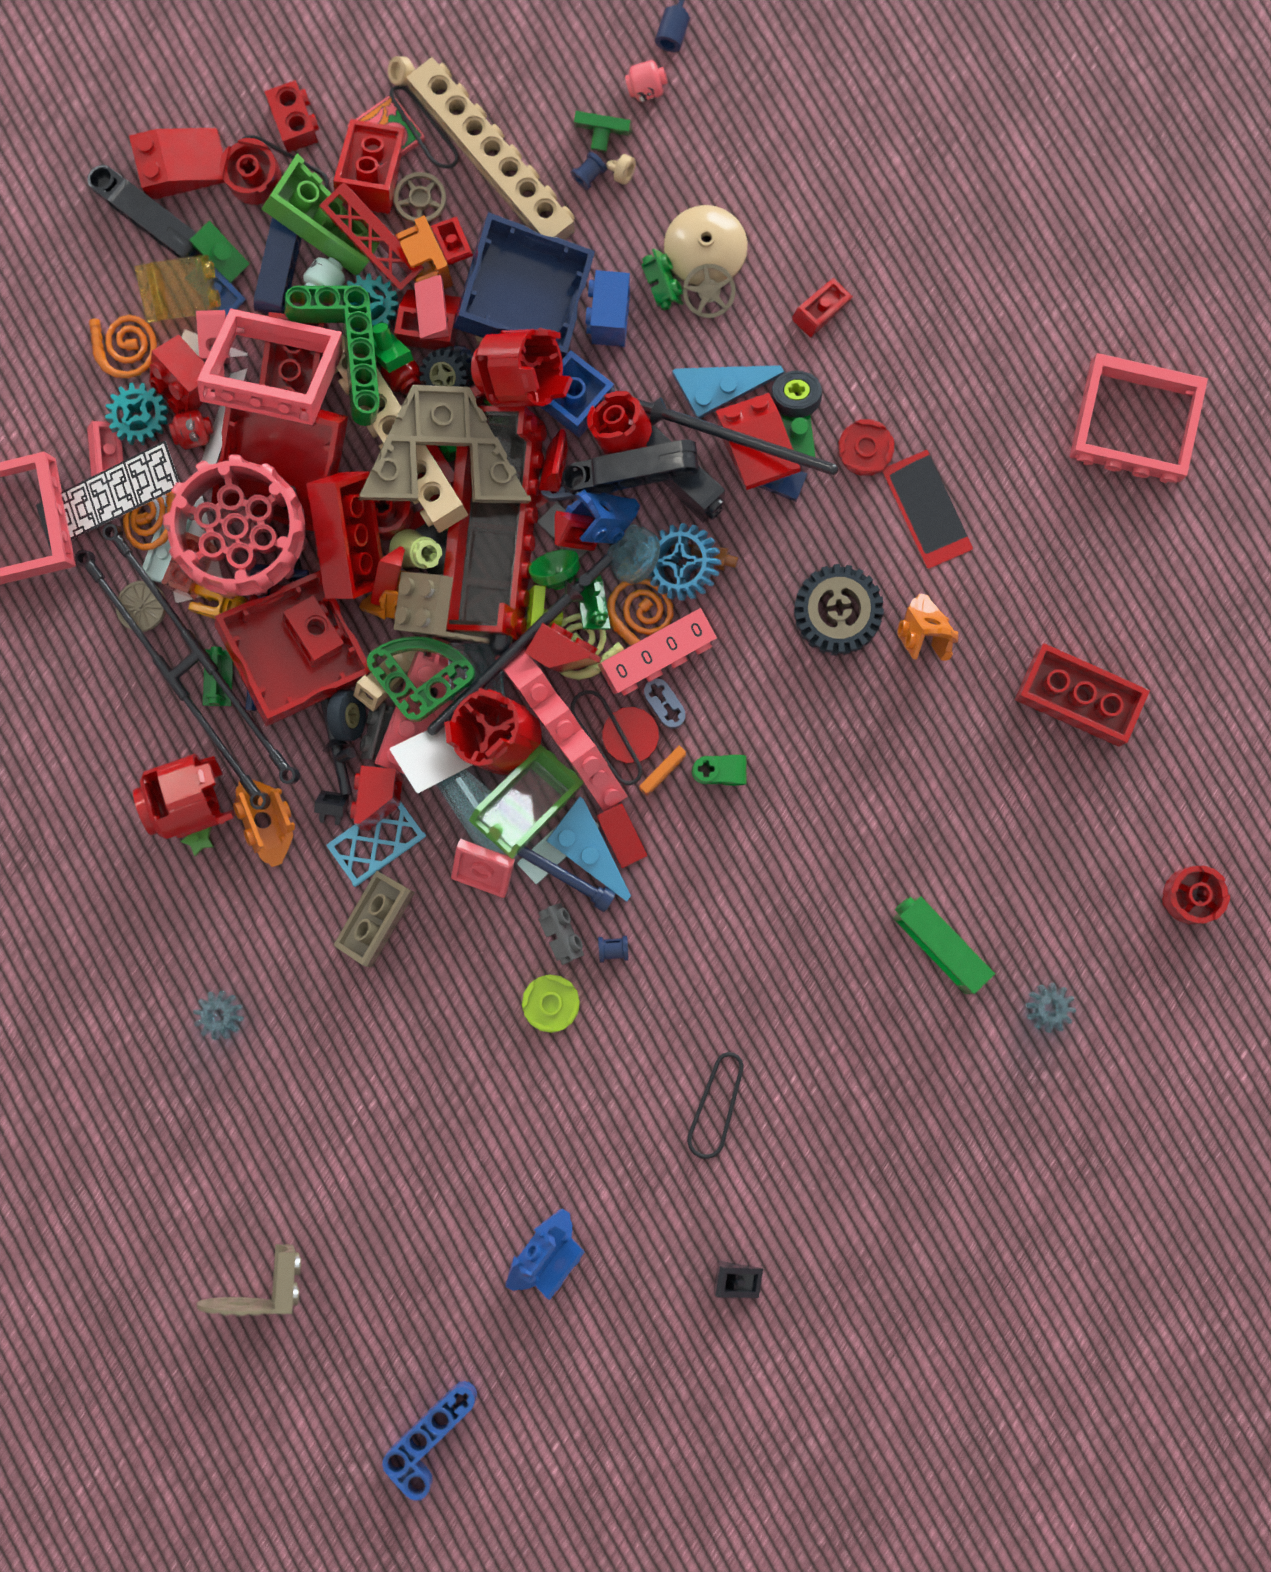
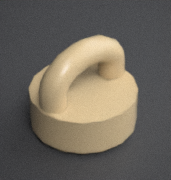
[388,56,415,86]
[606,154,636,185]

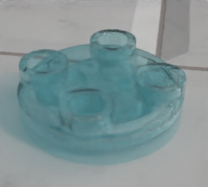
[607,524,660,584]

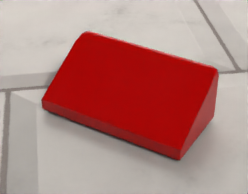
[539,429,569,492]
[555,511,597,551]
[370,546,405,606]

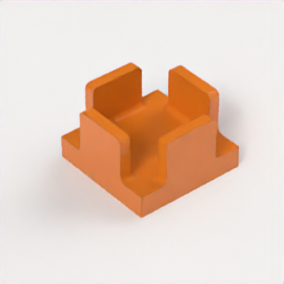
[396,215,453,290]

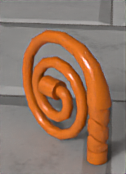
[89,315,157,379]
[123,491,175,551]
[607,577,674,646]

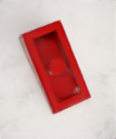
[431,217,473,265]
[792,278,853,337]
[596,803,648,869]

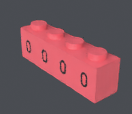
[597,608,717,696]

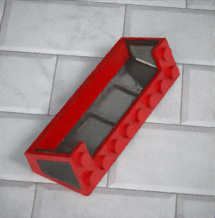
[443,406,547,642]

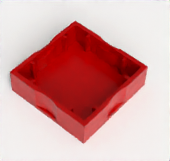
[211,407,349,532]
[215,570,371,727]

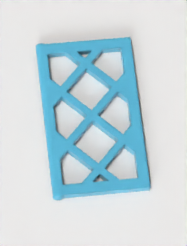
[326,801,426,887]

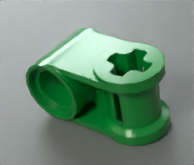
[691,755,747,786]

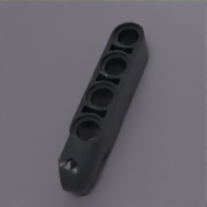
[87,165,200,266]
[561,440,699,495]

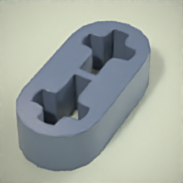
[644,679,685,729]

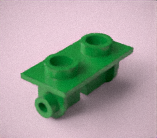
[641,248,684,311]
[575,575,611,630]
[203,647,233,706]

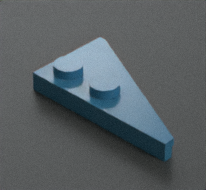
[672,365,784,419]
[546,796,631,901]

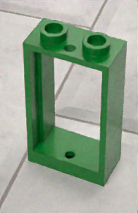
[892,896,995,994]

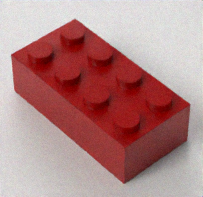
[259,312,331,394]
[307,471,383,599]
[1014,643,1150,747]

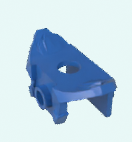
[566,490,640,544]
[505,1209,585,1300]

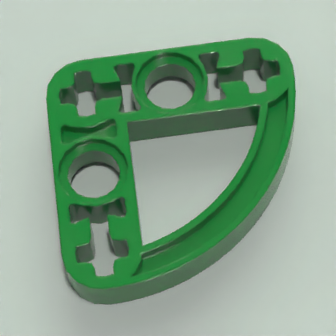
[367,637,475,722]

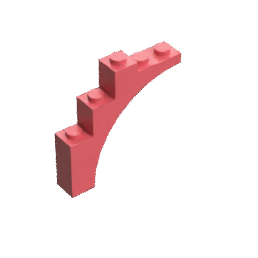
[495,650,628,812]

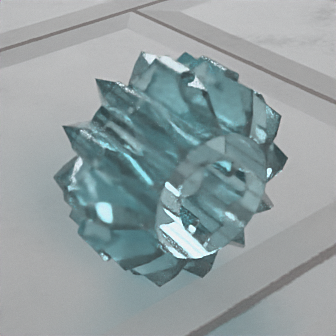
[1025,983,1076,1033]
[193,991,244,1040]

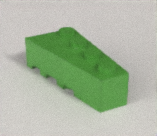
[262,153,380,276]

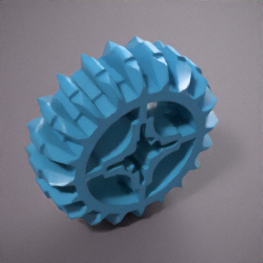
[644,523,721,601]

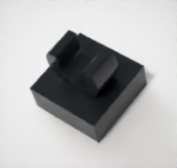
[314,790,349,825]

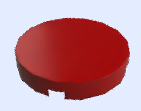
[838,419,895,476]
[602,707,659,764]

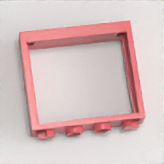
[197,309,343,425]
[1070,353,1208,483]
[0,452,76,585]

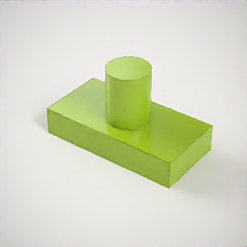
[526,585,563,646]

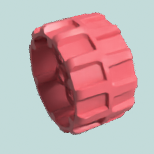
[163,455,308,599]

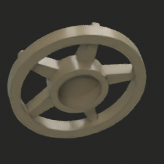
[394,172,446,223]
[683,264,735,318]

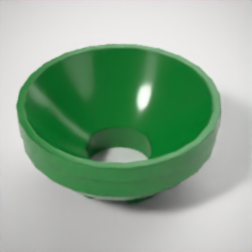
[529,549,580,590]

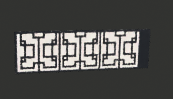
[36,441,179,550]

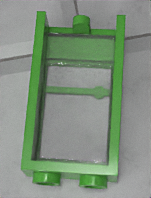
[469,745,584,859]

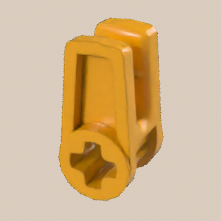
[188,585,248,619]

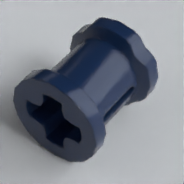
[570,151,607,190]
[598,936,629,963]

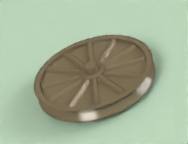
[116,581,166,632]

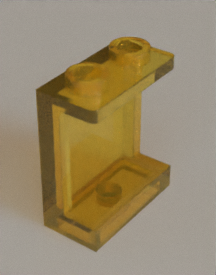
[134,254,221,323]

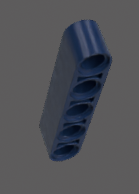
[253,217,302,314]

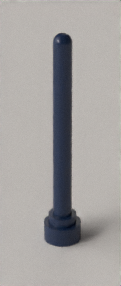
[517,846,615,912]

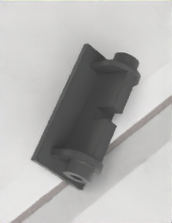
[359,703,395,762]
[538,903,584,965]

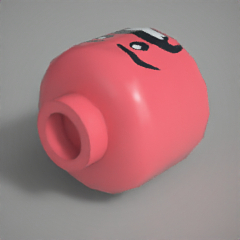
[625,60,668,102]

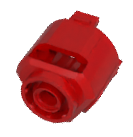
[471,328,573,407]
[444,688,542,775]
[133,753,235,839]

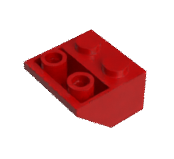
[394,289,461,350]
[149,334,214,414]
[525,623,602,673]
[350,766,403,831]

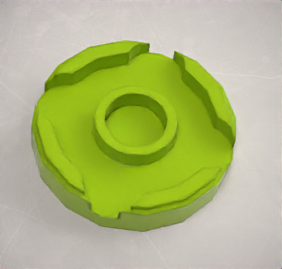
[522,974,580,1033]

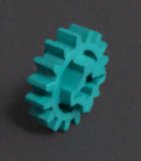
[347,273,399,332]
[105,383,169,445]

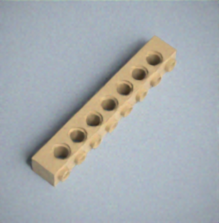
[406,57,575,240]
[334,335,468,533]

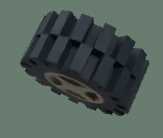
[419,346,474,387]

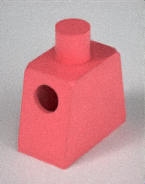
[196,310,231,377]

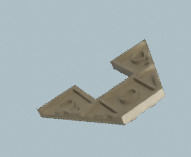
[358,385,531,503]

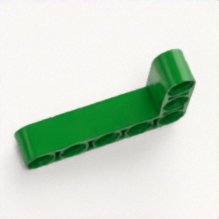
[284,286,380,426]

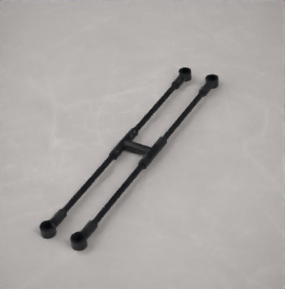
[75,524,300,810]

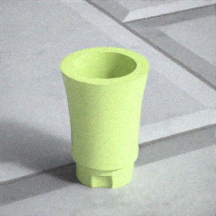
[389,529,442,569]

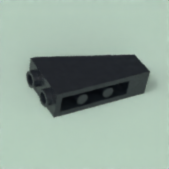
[646,425,725,523]

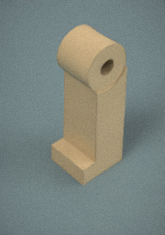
[353,651,426,712]

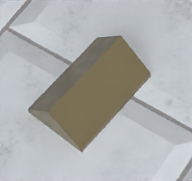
[333,871,415,967]

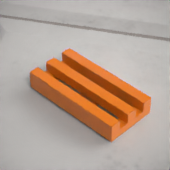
[639,745,686,796]

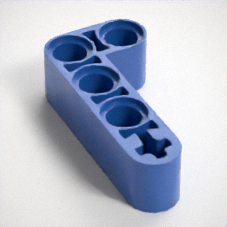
[382,1381,477,1501]

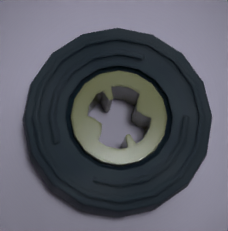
[327,690,366,741]

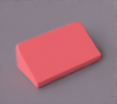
[414,275,449,339]
[87,421,124,477]

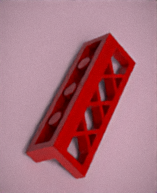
[319,182,424,292]

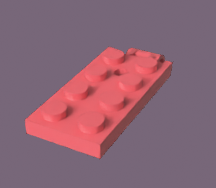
[375,637,468,774]

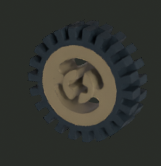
[794,564,884,656]

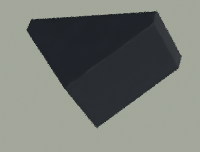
[714,1261,763,1298]

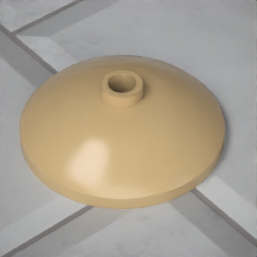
[664,205,747,286]

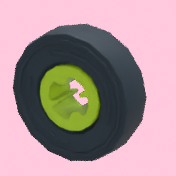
[772,371,822,418]

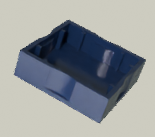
[453,212,595,359]

